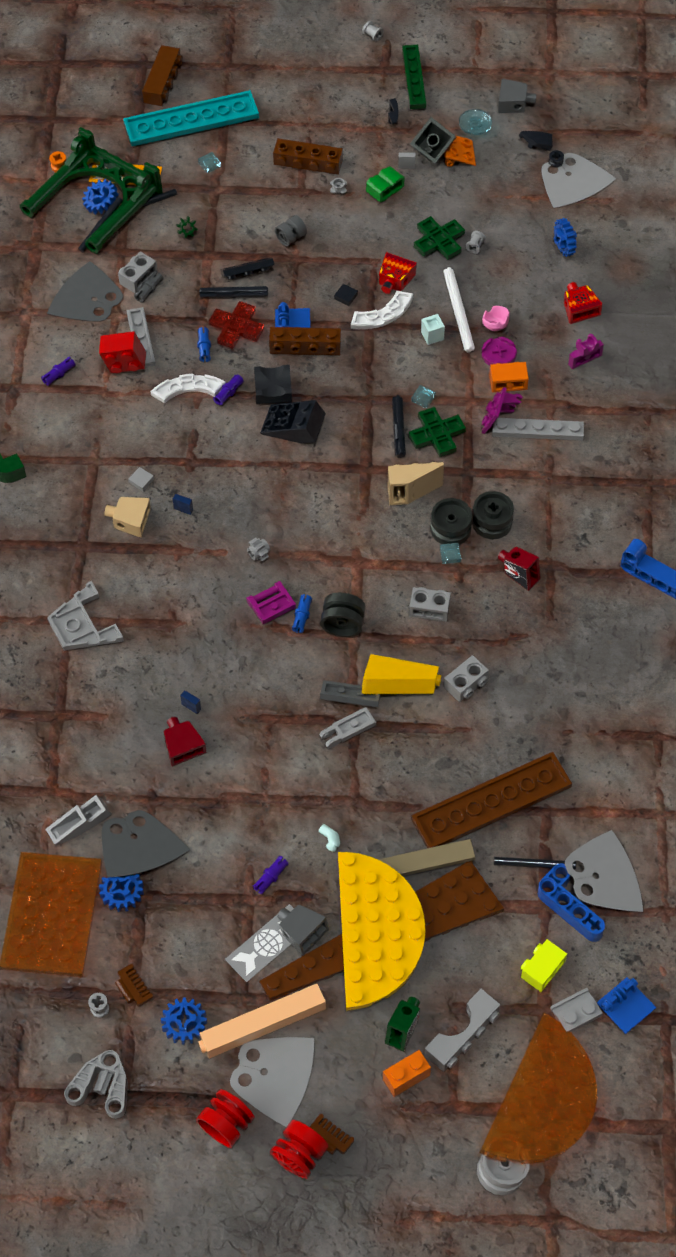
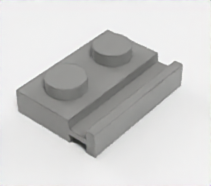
[550,988,603,1035]

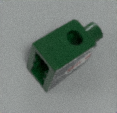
[385,997,420,1052]

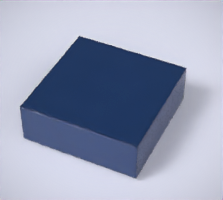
[173,494,193,515]
[180,690,201,714]

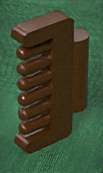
[115,964,153,1007]
[310,1114,354,1155]

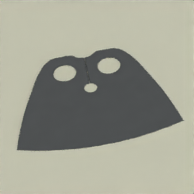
[47,261,123,321]
[102,810,190,878]

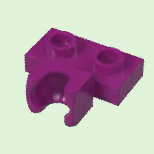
[568,333,604,369]

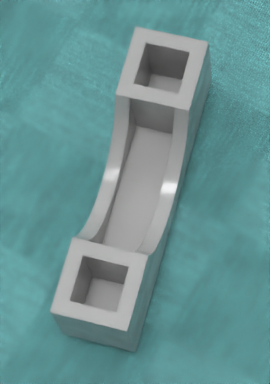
[424,989,500,1072]

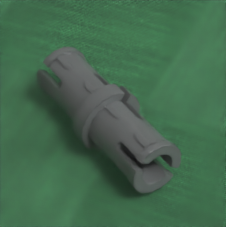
[134,271,163,303]

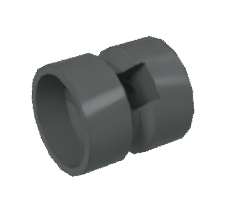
[275,215,307,246]

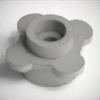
[330,178,347,194]

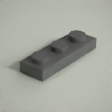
[320,680,381,707]

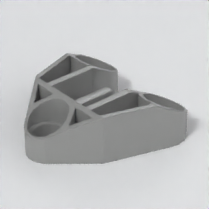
[64,1050,128,1119]

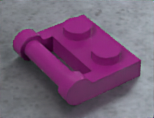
[246,581,296,624]

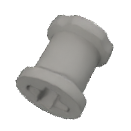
[362,21,384,42]
[466,231,486,254]
[88,993,109,1018]

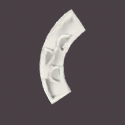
[351,290,413,329]
[150,374,226,403]

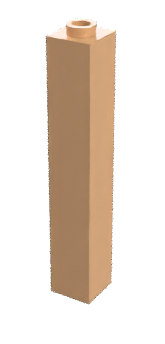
[198,984,326,1058]

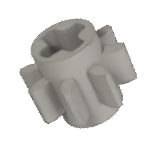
[247,538,270,561]

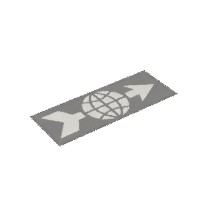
[225,904,294,982]

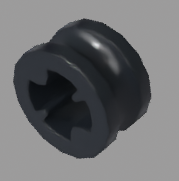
[549,150,564,167]

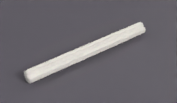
[443,267,475,353]

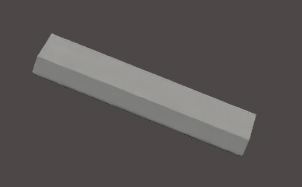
[126,307,156,367]

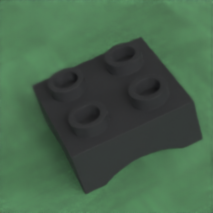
[254,365,292,404]

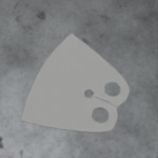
[541,153,616,208]
[565,830,643,912]
[230,1037,314,1127]

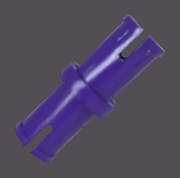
[41,357,75,386]
[213,374,244,405]
[253,856,289,894]

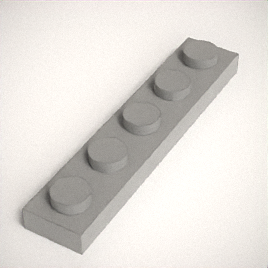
[492,418,584,441]

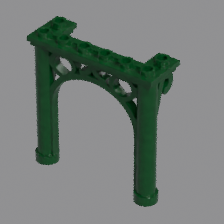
[20,127,163,254]

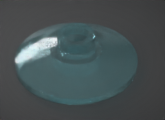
[459,109,492,135]

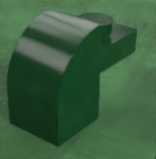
[0,453,26,483]

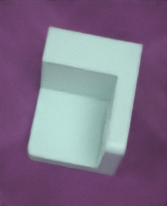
[421,314,445,345]

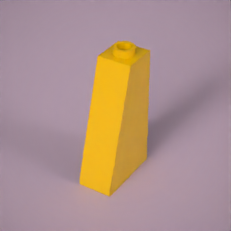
[362,654,441,694]

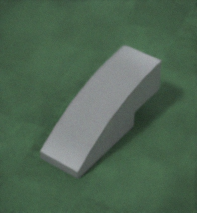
[45,795,112,846]

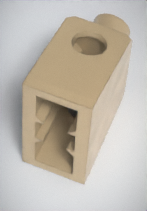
[105,497,151,538]

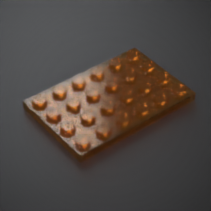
[0,852,102,977]

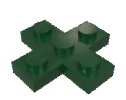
[413,216,465,260]
[409,407,466,457]

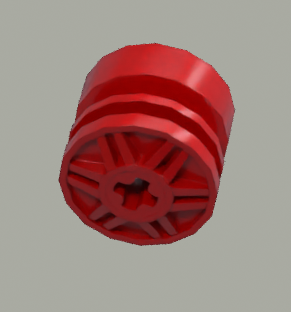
[196,1089,255,1148]
[270,1120,329,1179]

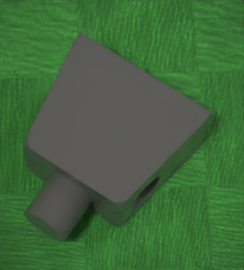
[498,79,536,113]
[277,905,329,956]

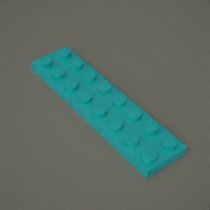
[123,90,259,147]

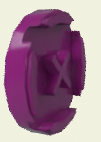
[482,337,517,366]

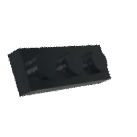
[220,257,274,279]

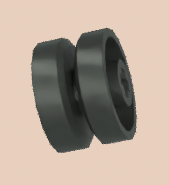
[472,491,514,540]
[430,498,472,546]
[320,592,365,637]

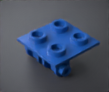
[275,302,310,328]
[597,977,656,1034]

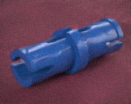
[197,327,211,362]
[292,594,312,633]

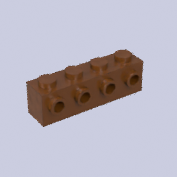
[273,138,343,175]
[269,327,341,356]

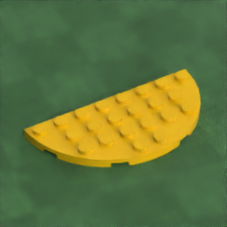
[338,852,425,1011]

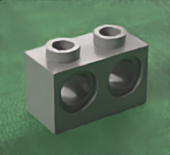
[118,251,157,293]
[409,587,451,622]
[444,655,489,702]

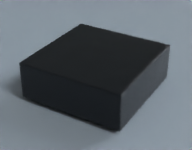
[334,284,358,306]

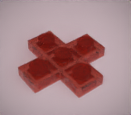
[209,301,264,349]

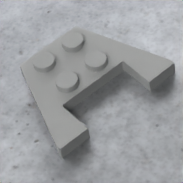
[47,581,124,650]

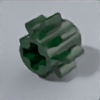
[176,216,198,238]

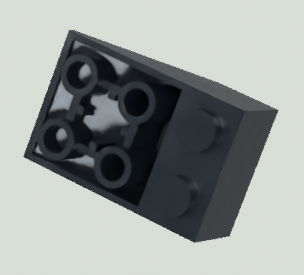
[260,400,326,443]

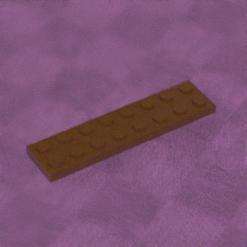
[411,752,572,848]

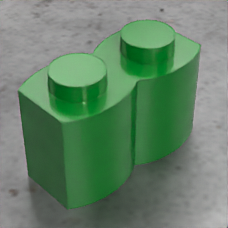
[366,166,405,202]

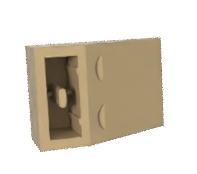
[388,462,444,505]

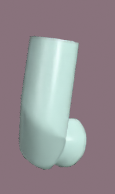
[319,824,340,852]

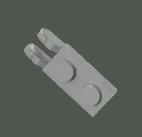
[319,707,376,748]

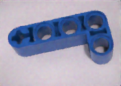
[621,539,676,599]
[537,863,605,942]

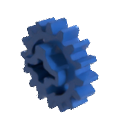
[82,179,119,215]
[554,218,577,257]
[99,874,144,912]
[161,997,207,1045]

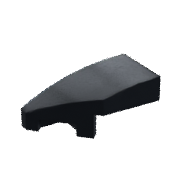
[388,98,399,124]
[519,131,553,151]

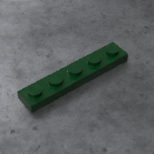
[402,44,426,110]

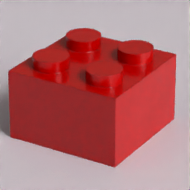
[99,331,146,373]

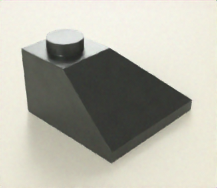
[410,117,457,164]

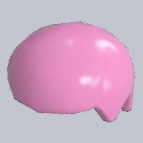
[482,306,510,331]

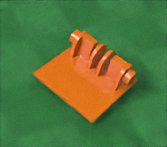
[444,135,476,167]

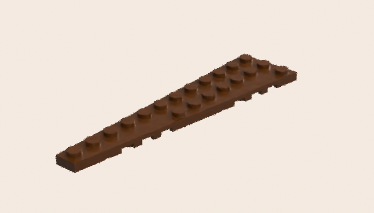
[259,861,504,1001]

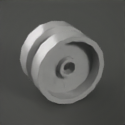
[477,1138,530,1195]

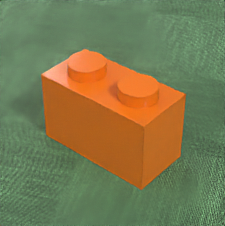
[489,362,529,392]
[383,1050,431,1097]

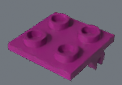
[481,387,523,434]

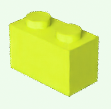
[521,939,567,992]

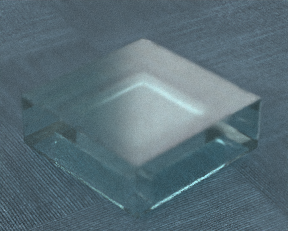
[198,152,221,173]
[411,385,436,408]
[440,543,461,564]

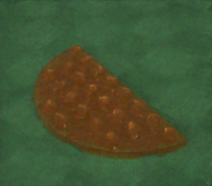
[479,1012,597,1164]

